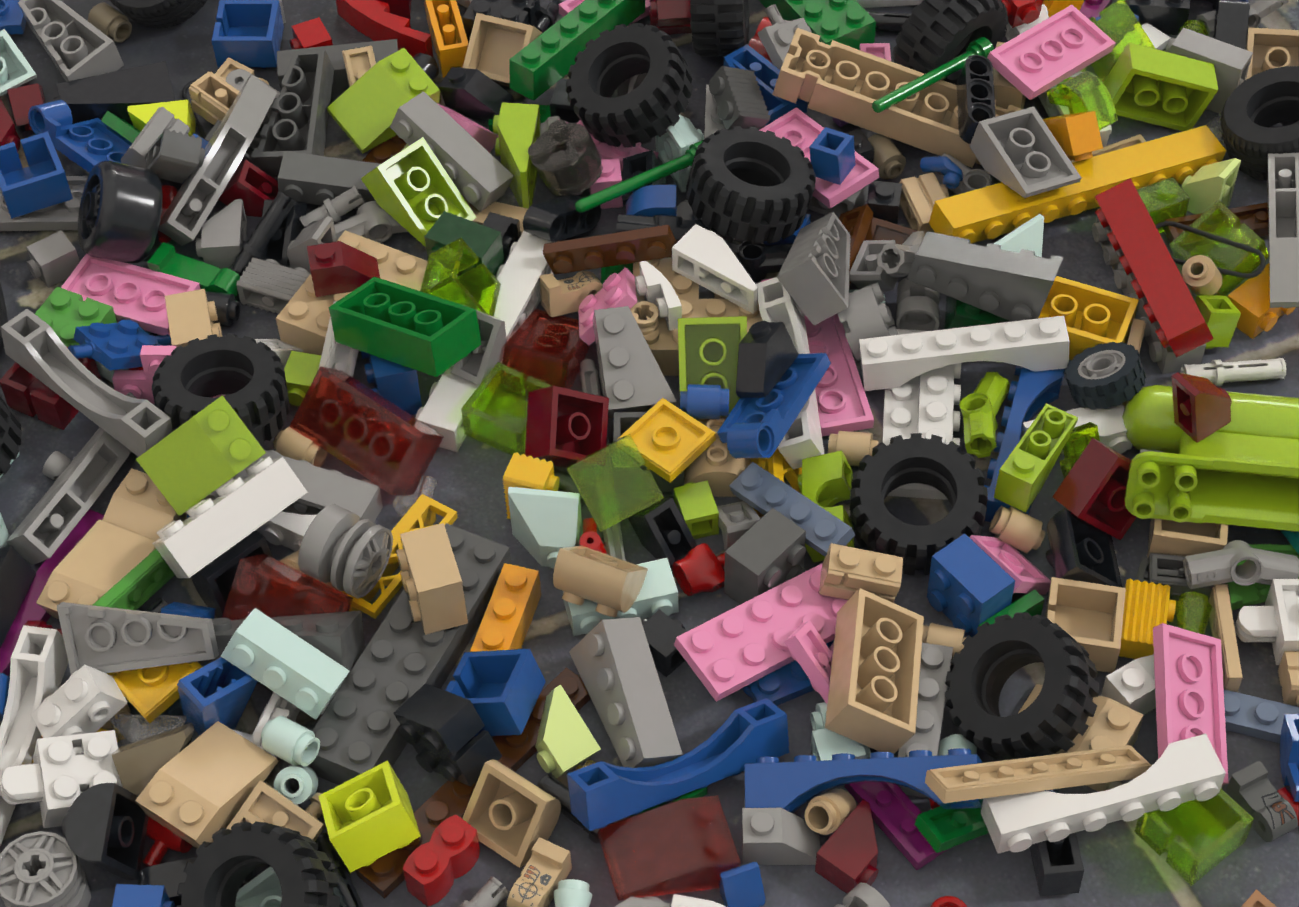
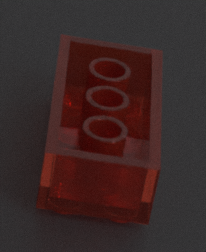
[289,366,444,497]

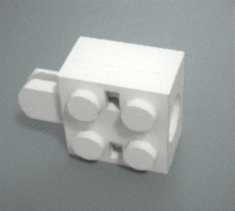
[1235,579,1299,665]
[0,730,123,828]

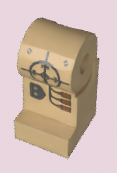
[539,271,603,317]
[507,837,572,907]

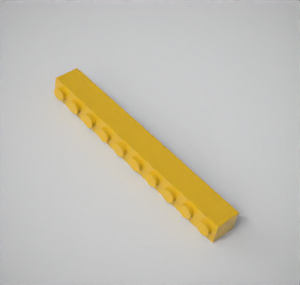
[929,125,1227,244]

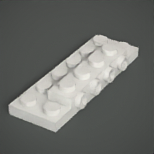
[882,329,961,500]

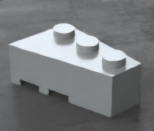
[592,306,677,418]

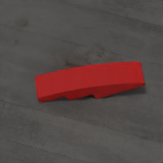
[336,0,433,57]

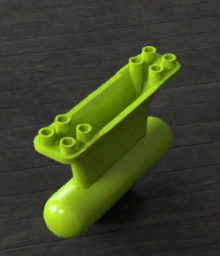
[1122,385,1299,532]

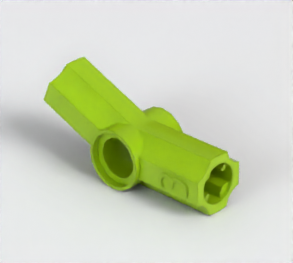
[959,372,1010,458]

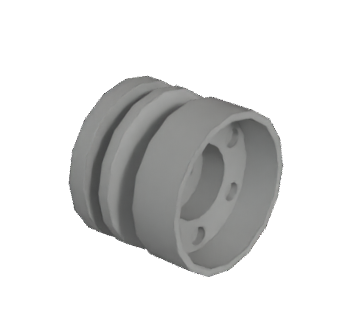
[298,504,393,599]
[0,831,91,907]

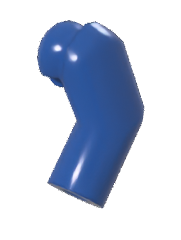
[920,156,963,189]

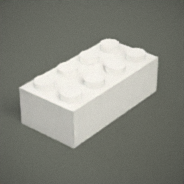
[152,456,308,578]

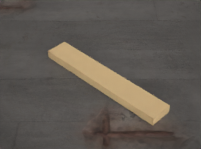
[925,745,1152,803]

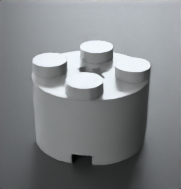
[837,282,899,361]

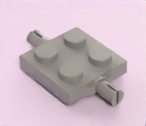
[757,4,812,70]

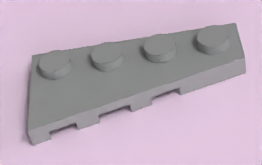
[57,602,219,674]

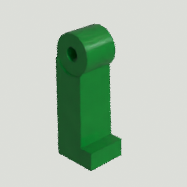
[147,242,240,297]

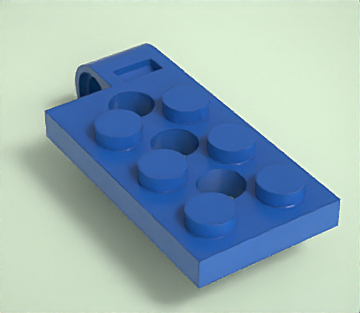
[28,100,132,173]
[717,353,831,459]

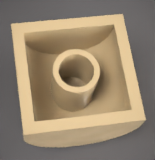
[684,417,751,497]
[553,546,648,617]
[462,759,561,868]

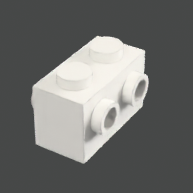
[30,664,128,738]

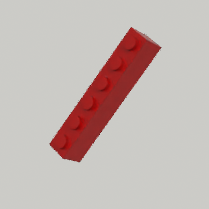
[1095,178,1214,358]

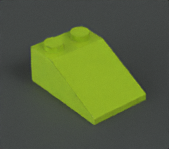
[327,48,440,154]
[493,102,542,209]
[361,137,477,247]
[136,395,266,516]

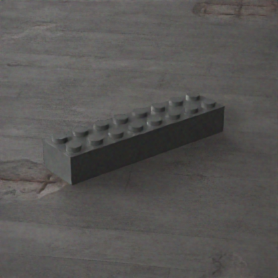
[308,523,512,785]

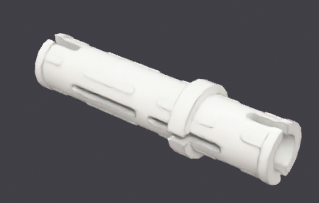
[1180,358,1286,386]

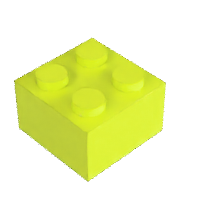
[318,760,421,873]

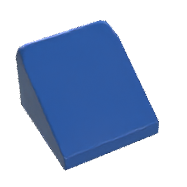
[720,862,765,907]

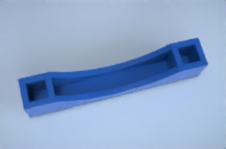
[984,365,1065,522]
[567,698,790,831]
[745,748,983,813]

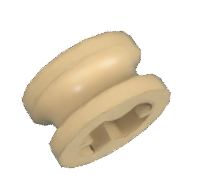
[630,301,659,335]

